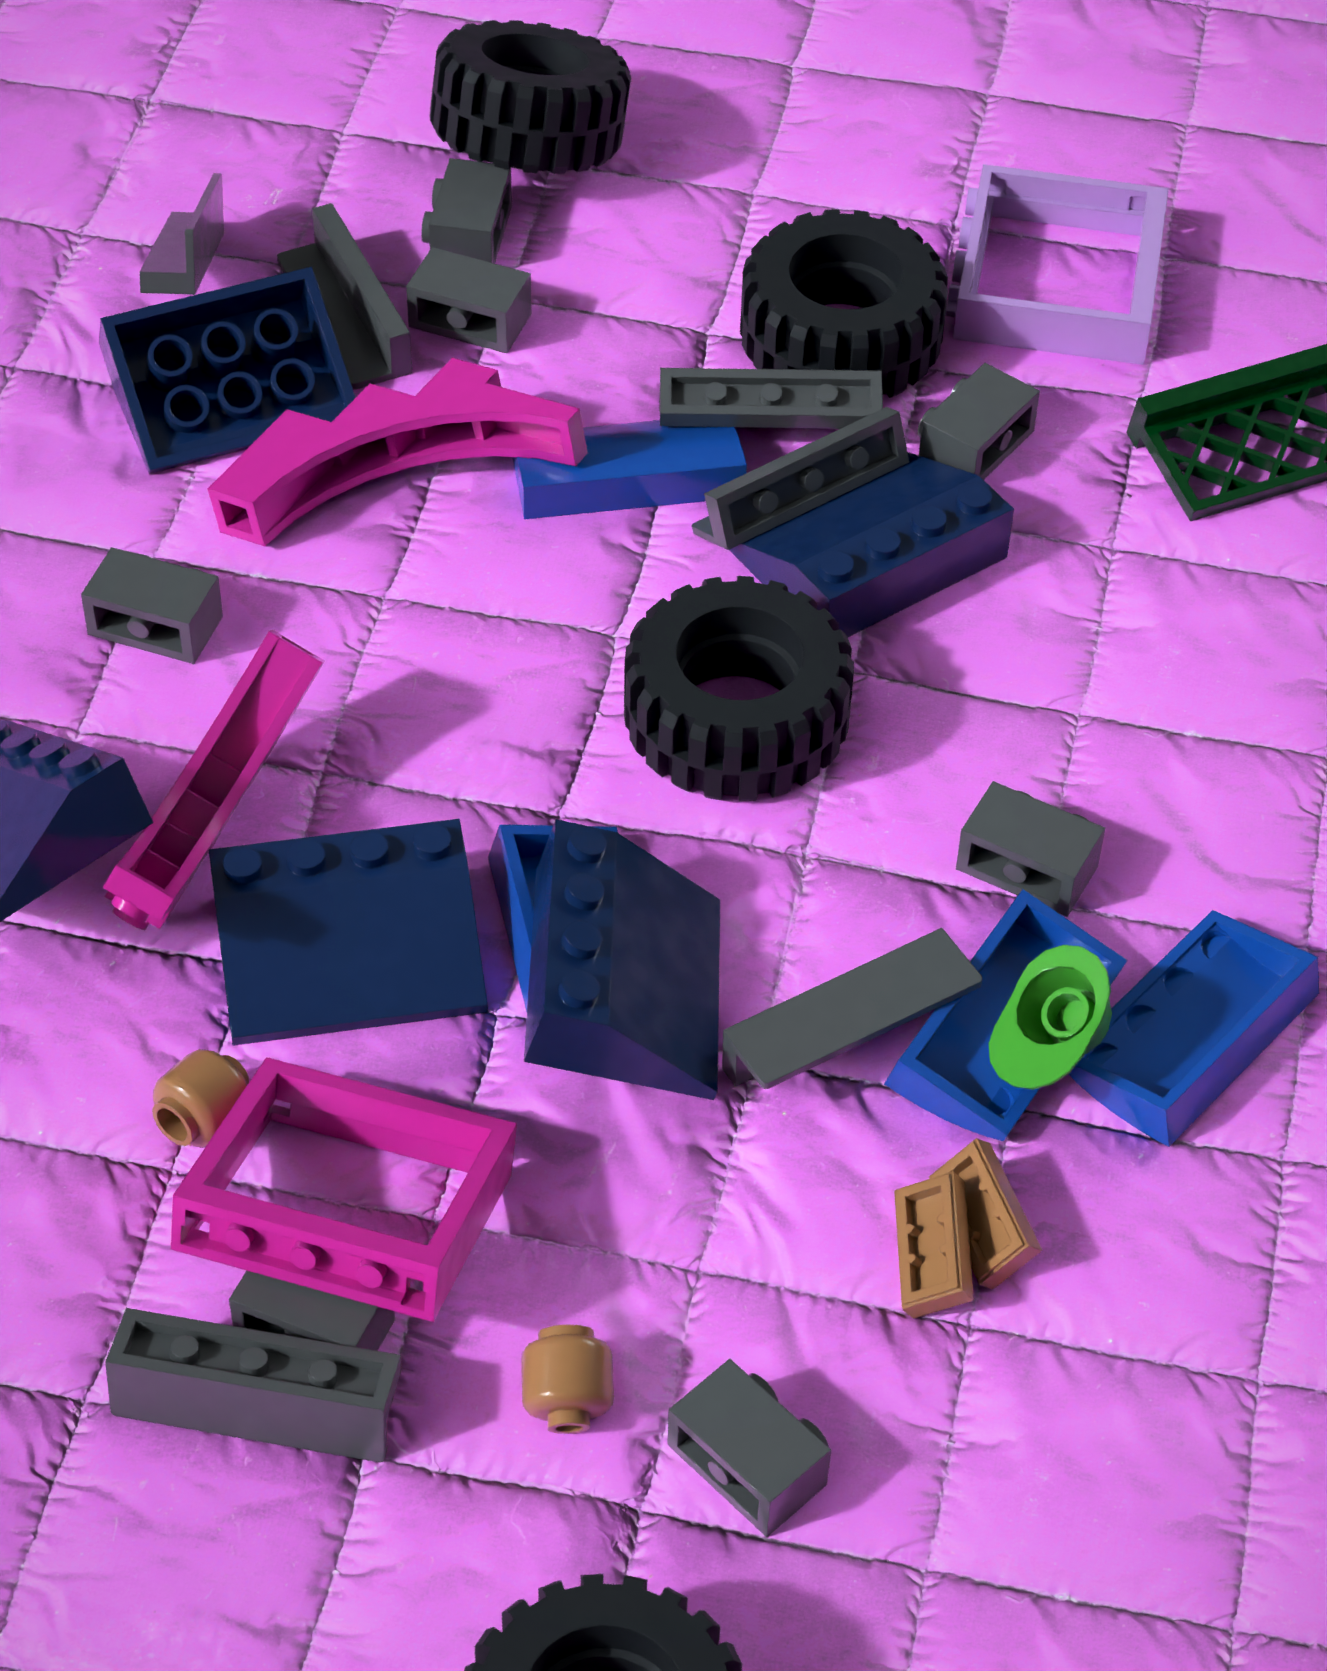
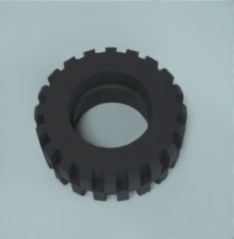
[429,20,631,174]
[740,209,948,398]
[624,576,854,802]
[464,1573,742,1671]

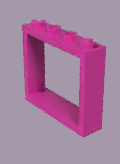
[171,1057,517,1322]

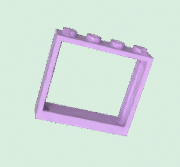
[946,164,1169,365]

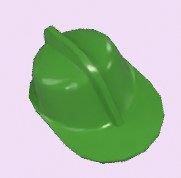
[989,945,1112,1090]

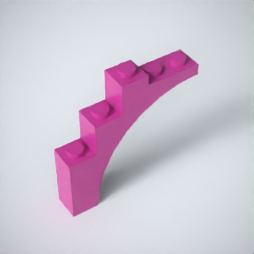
[207,358,588,546]
[102,630,325,930]

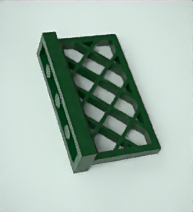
[1126,344,1327,522]

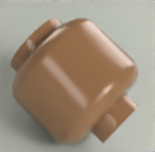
[152,1049,249,1148]
[521,1325,614,1434]

